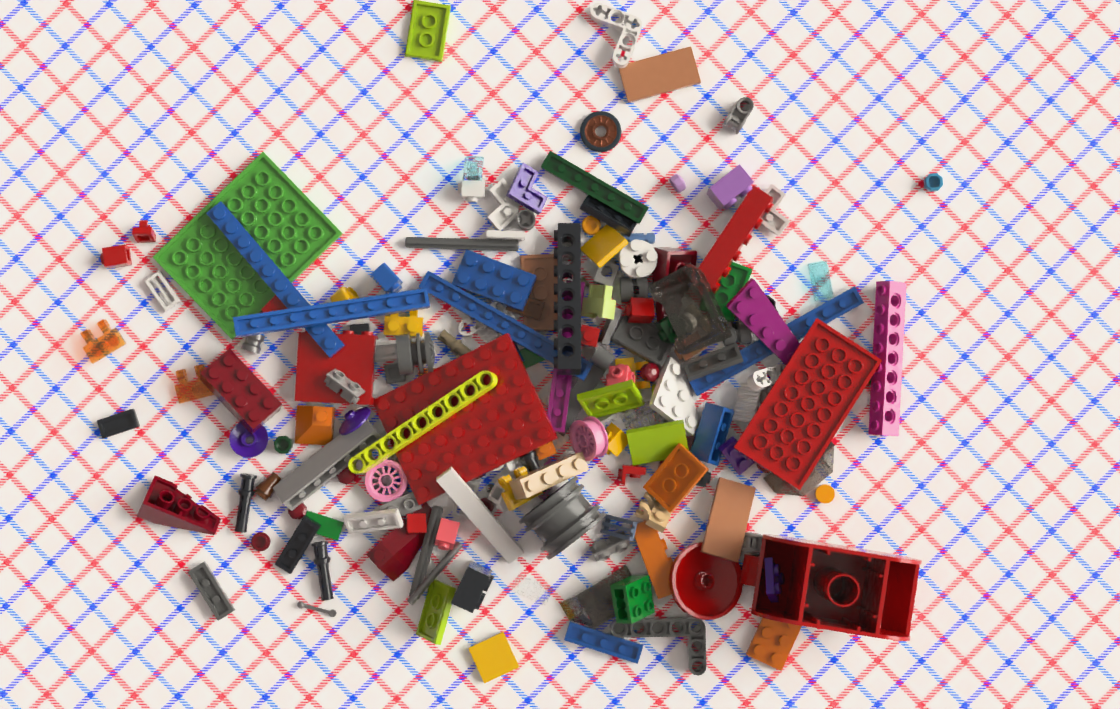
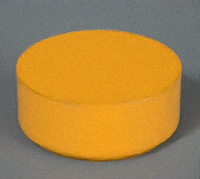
[582,215,601,235]
[815,484,835,504]

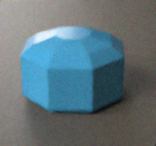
[923,173,943,192]

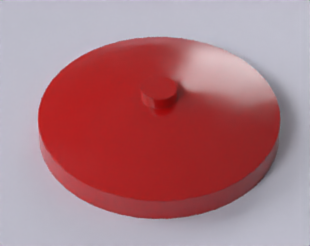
[669,542,743,620]

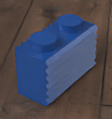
[371,262,403,294]

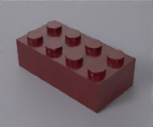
[199,348,282,435]

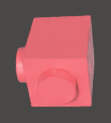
[434,518,460,551]

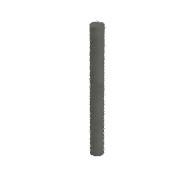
[407,541,463,606]

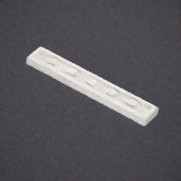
[436,467,524,564]

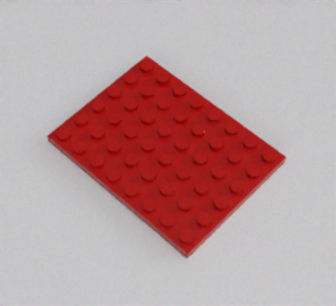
[374,333,558,505]

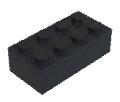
[451,561,494,613]

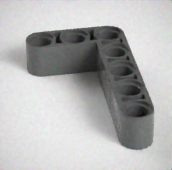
[558,345,615,437]
[610,617,707,676]

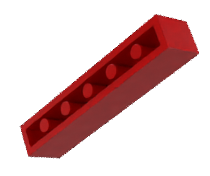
[689,185,774,296]

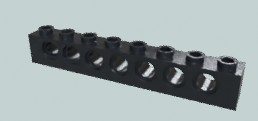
[554,223,581,375]

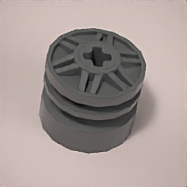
[396,332,435,375]

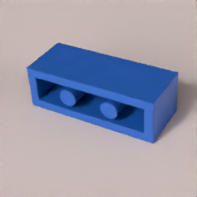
[691,402,735,466]

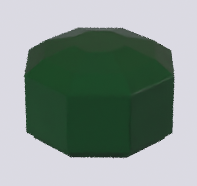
[274,435,293,454]

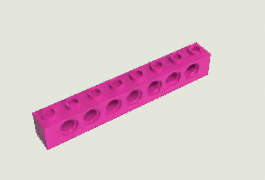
[868,281,907,436]

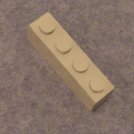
[509,452,589,500]

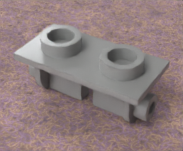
[324,369,366,404]
[379,491,422,517]
[589,530,631,562]

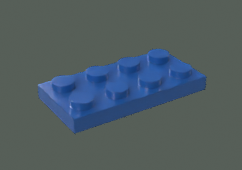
[451,249,537,312]

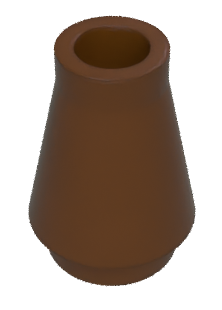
[254,472,282,501]

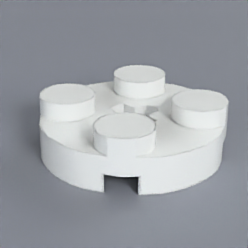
[618,239,658,279]

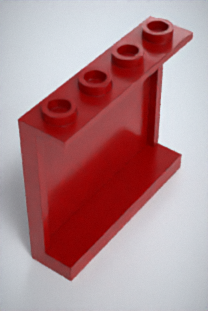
[295,329,378,405]

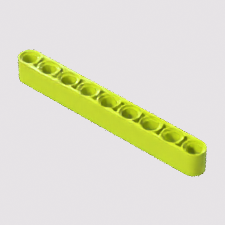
[348,371,498,474]

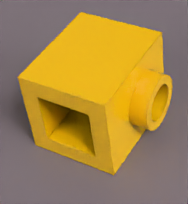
[605,422,628,457]

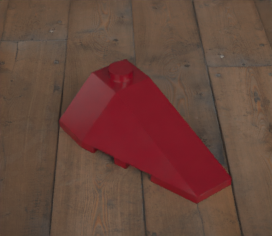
[652,247,697,322]
[137,475,221,535]
[366,502,432,582]

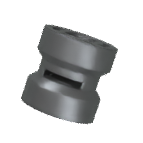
[516,209,536,231]
[241,334,265,354]

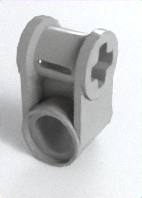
[722,97,754,135]
[741,532,763,553]

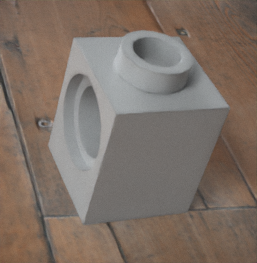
[593,259,619,286]

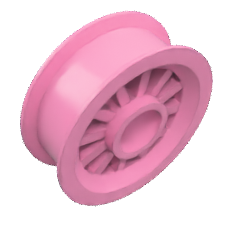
[569,416,608,461]
[365,459,408,502]

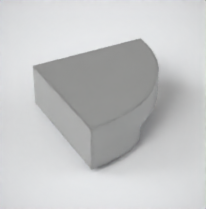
[597,413,618,427]

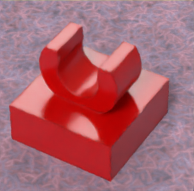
[132,220,156,243]

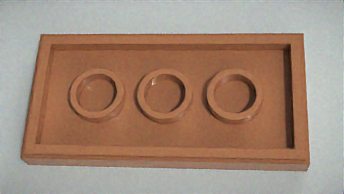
[618,46,701,103]
[520,254,558,331]
[700,477,756,563]

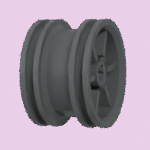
[518,476,606,560]

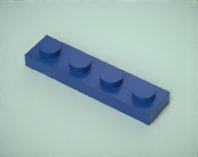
[564,621,644,664]

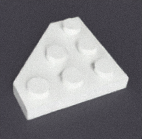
[649,357,699,437]

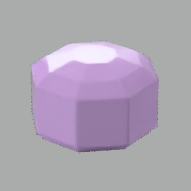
[669,174,686,193]

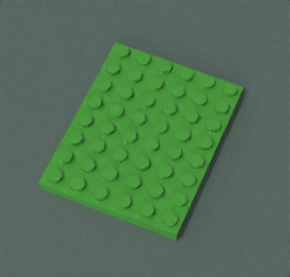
[153,152,343,340]

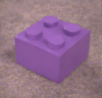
[706,164,754,211]

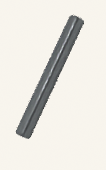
[409,505,444,598]

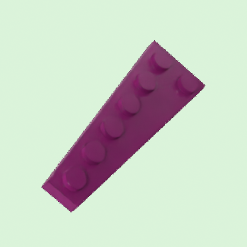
[726,278,800,365]

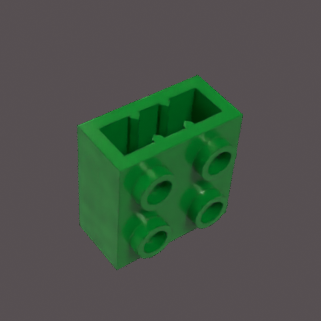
[610,574,655,624]

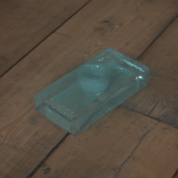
[463,156,484,181]
[807,260,834,302]

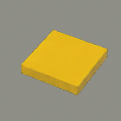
[581,224,629,268]
[468,631,520,684]

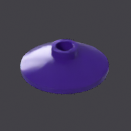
[339,407,371,435]
[229,422,268,458]

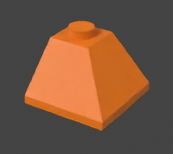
[294,405,336,445]

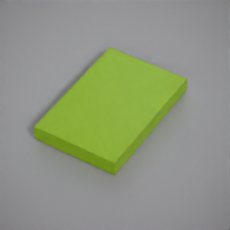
[405,0,451,62]
[577,380,645,418]
[626,419,689,466]
[416,579,456,645]

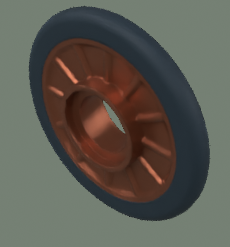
[580,111,622,152]

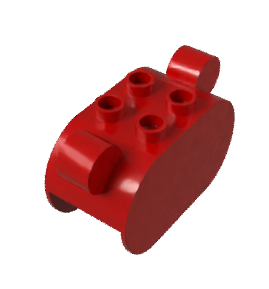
[740,534,922,641]

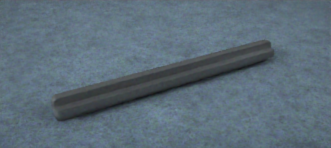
[405,237,519,251]

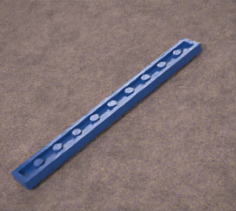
[206,201,345,358]
[418,271,593,381]
[688,286,864,396]
[233,288,430,338]

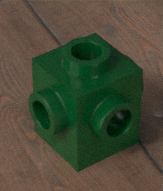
[655,313,687,345]

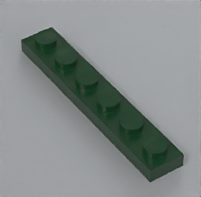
[540,151,649,225]

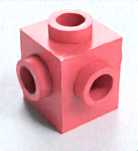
[606,364,635,386]

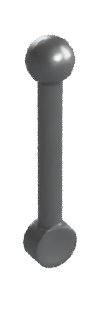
[297,601,337,617]

